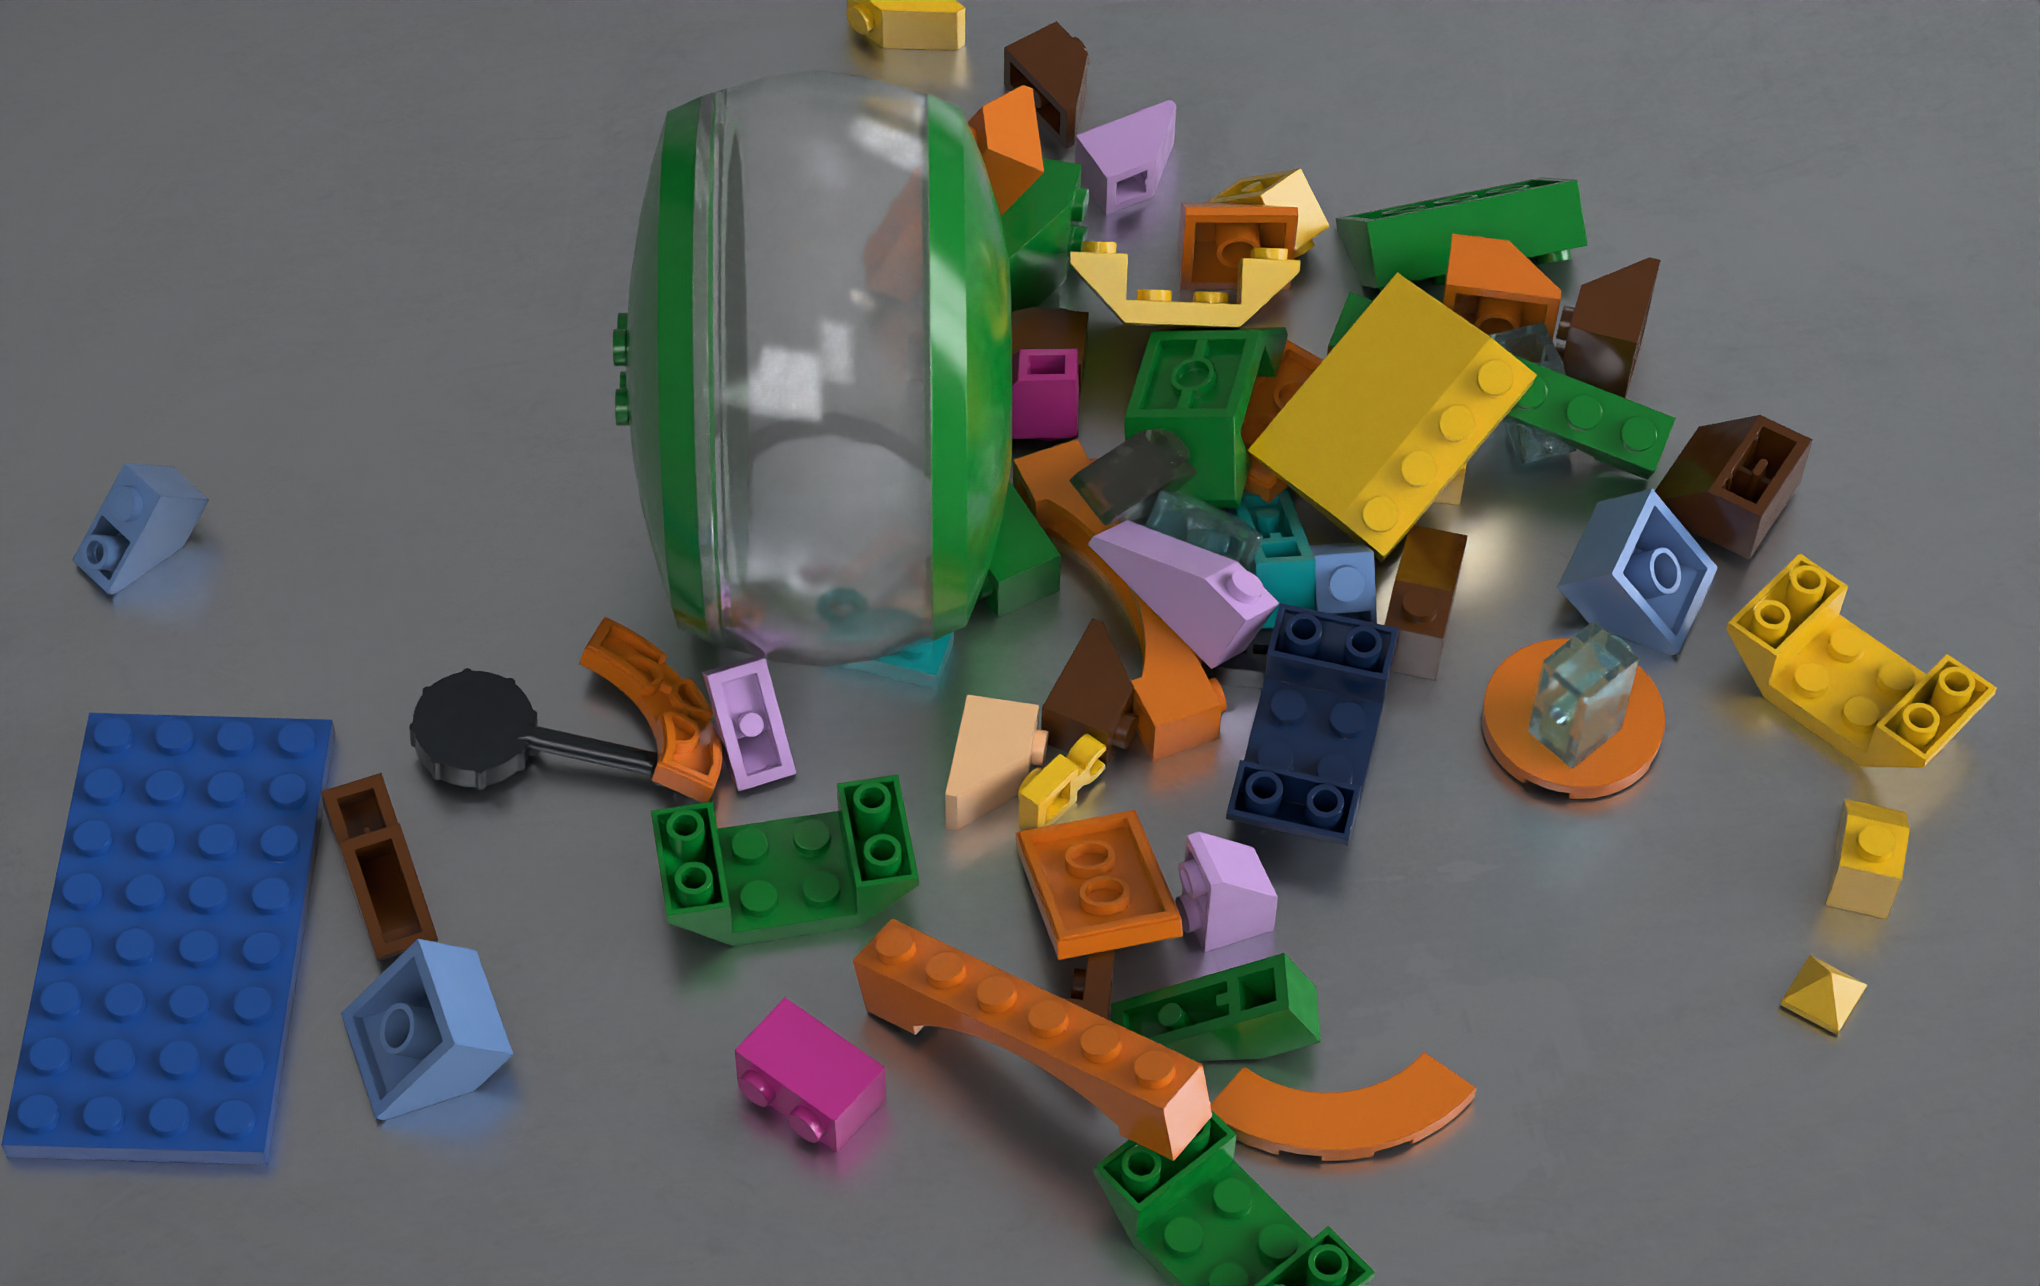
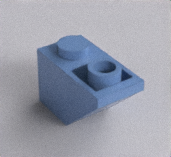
[72,463,209,594]
[1310,542,1377,623]

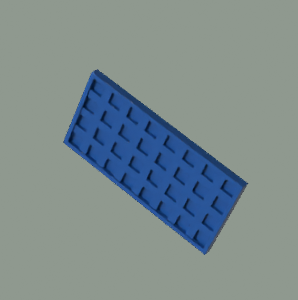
[1,713,335,1165]

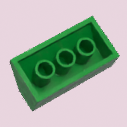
[1335,177,1588,292]

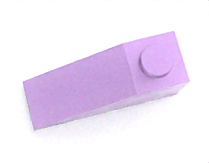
[1088,520,1279,669]

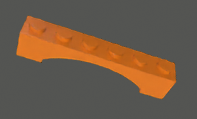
[1013,439,1227,761]
[852,919,1212,1161]

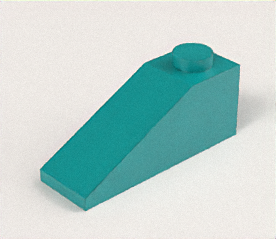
[1231,489,1315,629]

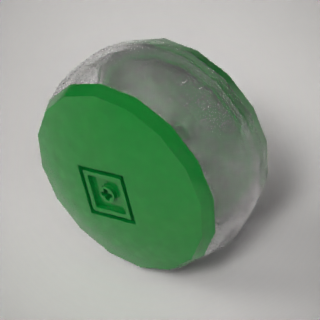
[613,69,1012,667]

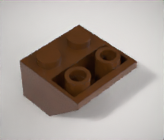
[1655,415,1813,560]

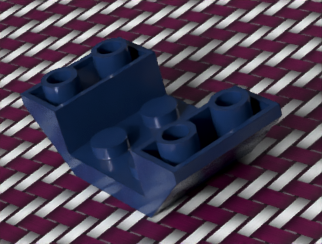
[1226,603,1399,846]

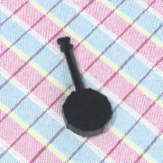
[409,668,688,797]

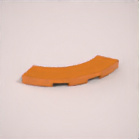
[579,617,723,803]
[1210,1052,1476,1161]

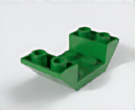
[1124,327,1288,508]
[651,775,919,946]
[1093,1110,1375,1286]

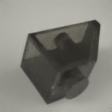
[1069,428,1198,526]

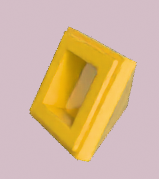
[1780,955,1867,1035]

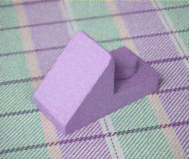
[702,655,797,791]

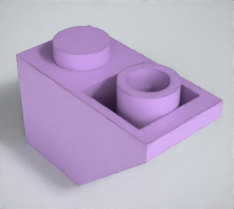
[1075,99,1176,215]
[1175,831,1278,953]

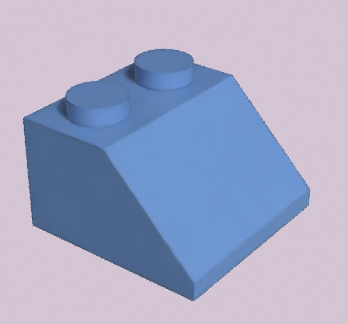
[1557,489,1718,655]
[341,939,514,1120]

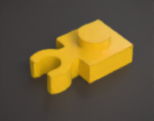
[1018,733,1106,830]

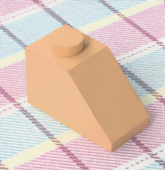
[945,694,1049,830]

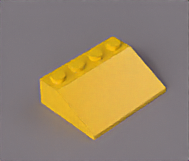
[1247,272,1537,563]

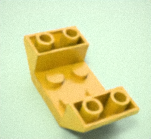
[1070,241,1300,328]
[1726,553,1997,768]

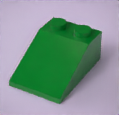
[1001,158,1089,312]

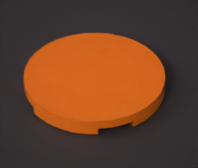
[1481,638,1665,799]

